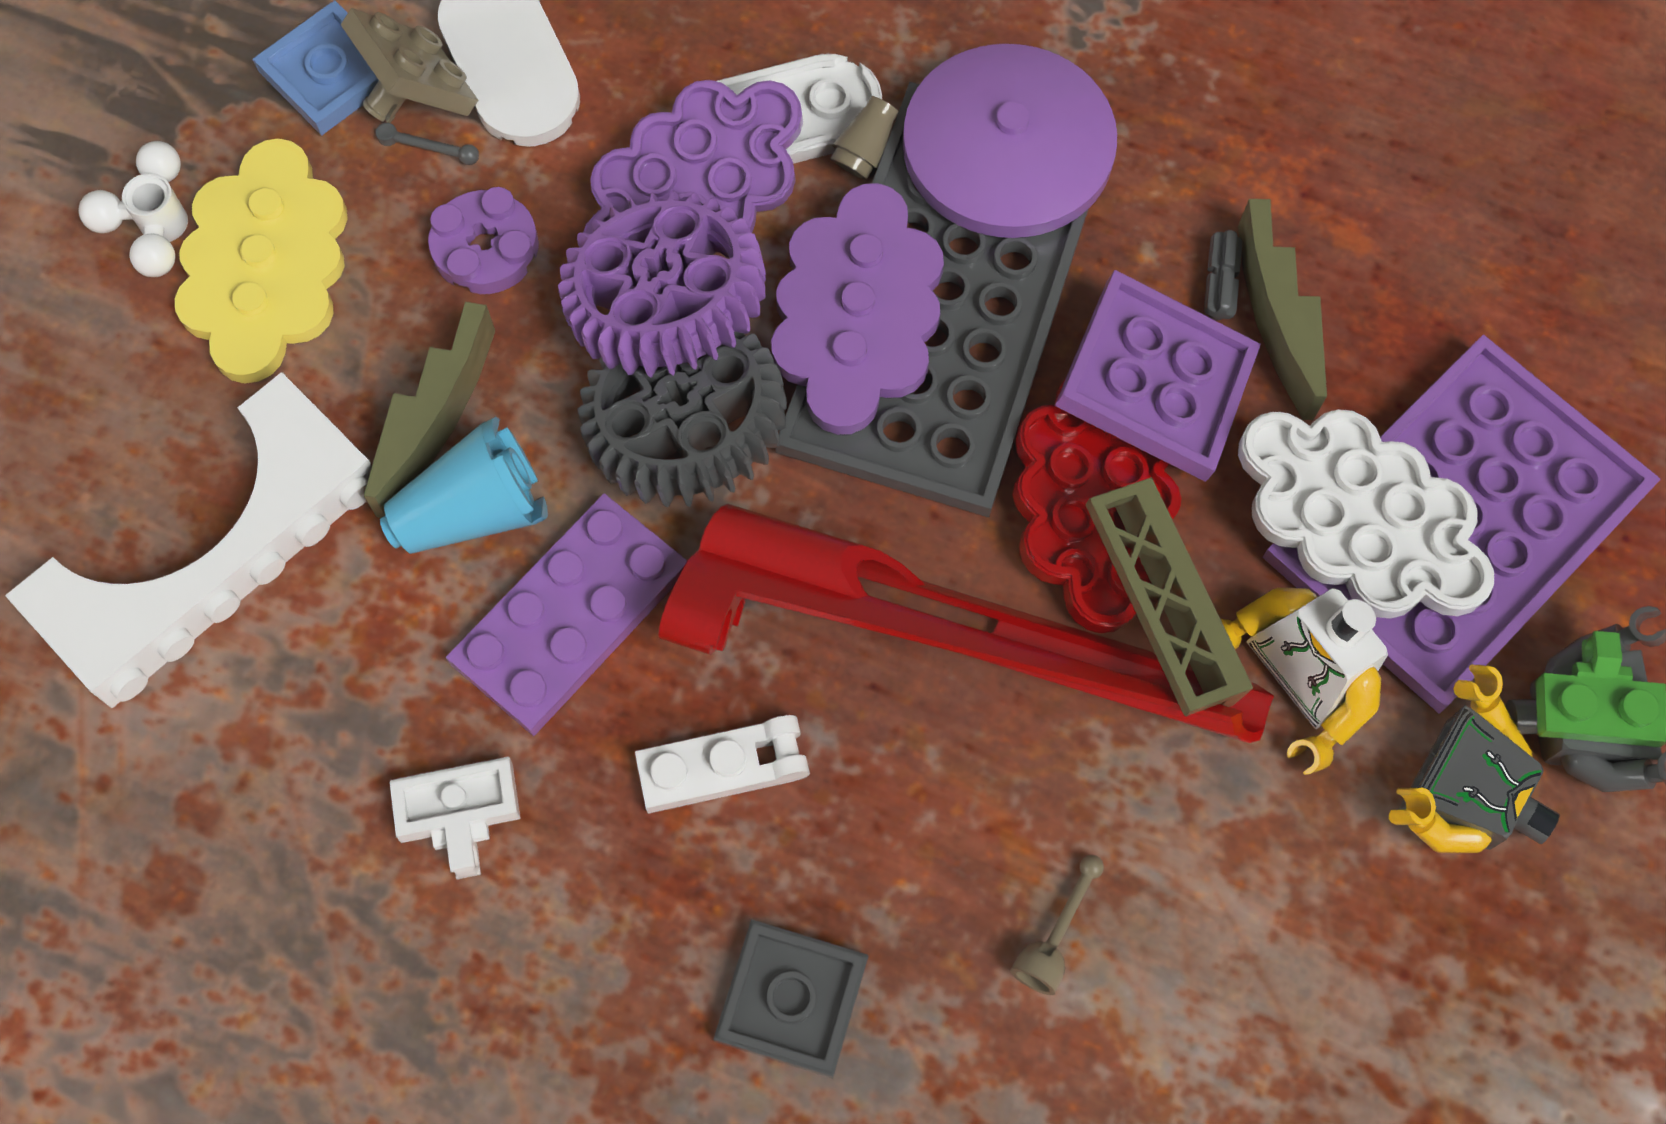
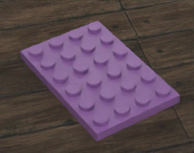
[1262,334,1660,714]

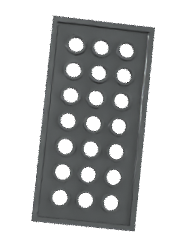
[776,82,1089,517]

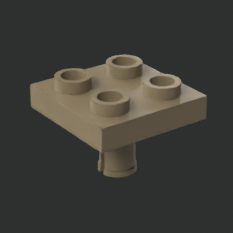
[341,8,479,123]

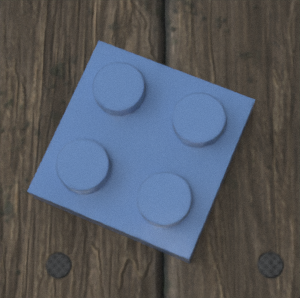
[253,0,379,136]

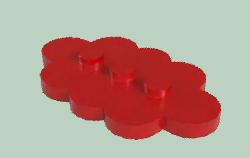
[1013,378,1182,634]

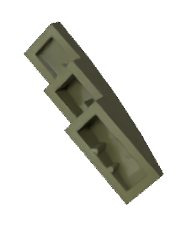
[1238,199,1327,420]
[364,302,496,518]

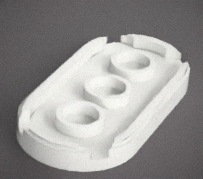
[438,0,580,147]
[717,54,882,164]

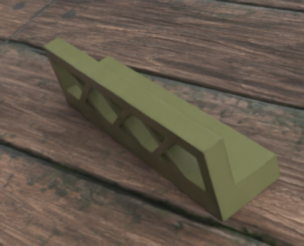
[1086,477,1253,717]

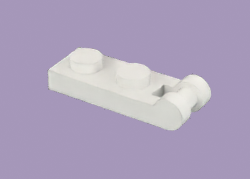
[635,715,810,814]

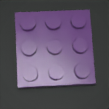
[1055,270,1261,482]

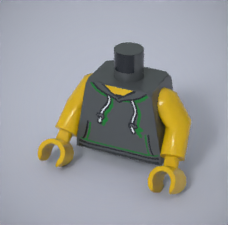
[1389,664,1560,853]

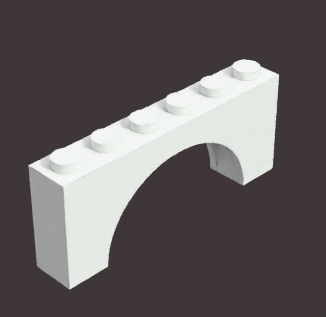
[5,372,372,708]

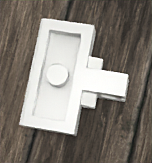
[390,757,521,879]

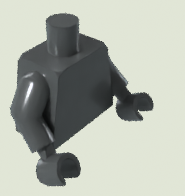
[1505,606,1666,792]

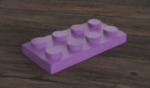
[446,493,687,736]

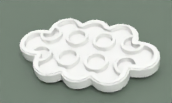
[1238,409,1494,619]

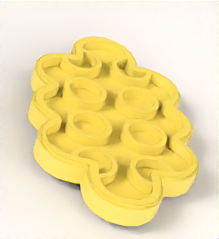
[175,139,348,384]

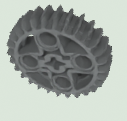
[578,332,787,508]

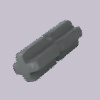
[1204,230,1243,321]

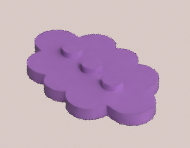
[584,80,803,234]
[771,183,944,435]

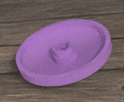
[903,44,1117,238]

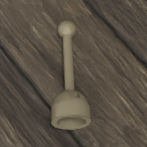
[1010,855,1104,995]

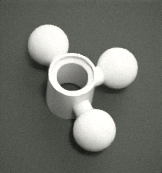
[78,141,188,277]

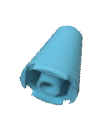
[380,417,548,554]

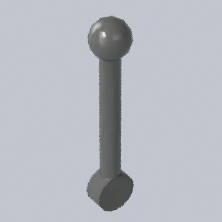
[375,123,479,165]

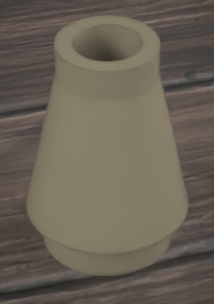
[830,96,899,180]

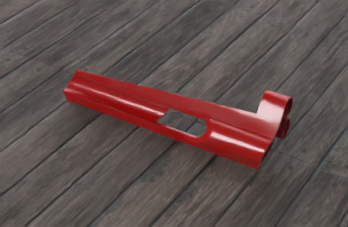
[658,504,1274,743]

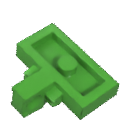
[1536,631,1666,747]

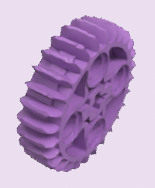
[558,191,766,378]

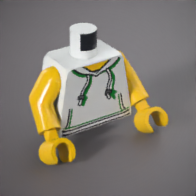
[1221,588,1388,775]

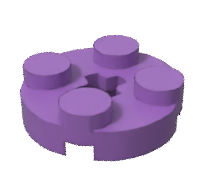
[428,187,539,294]

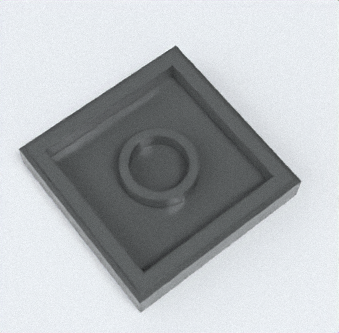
[713,919,869,1079]

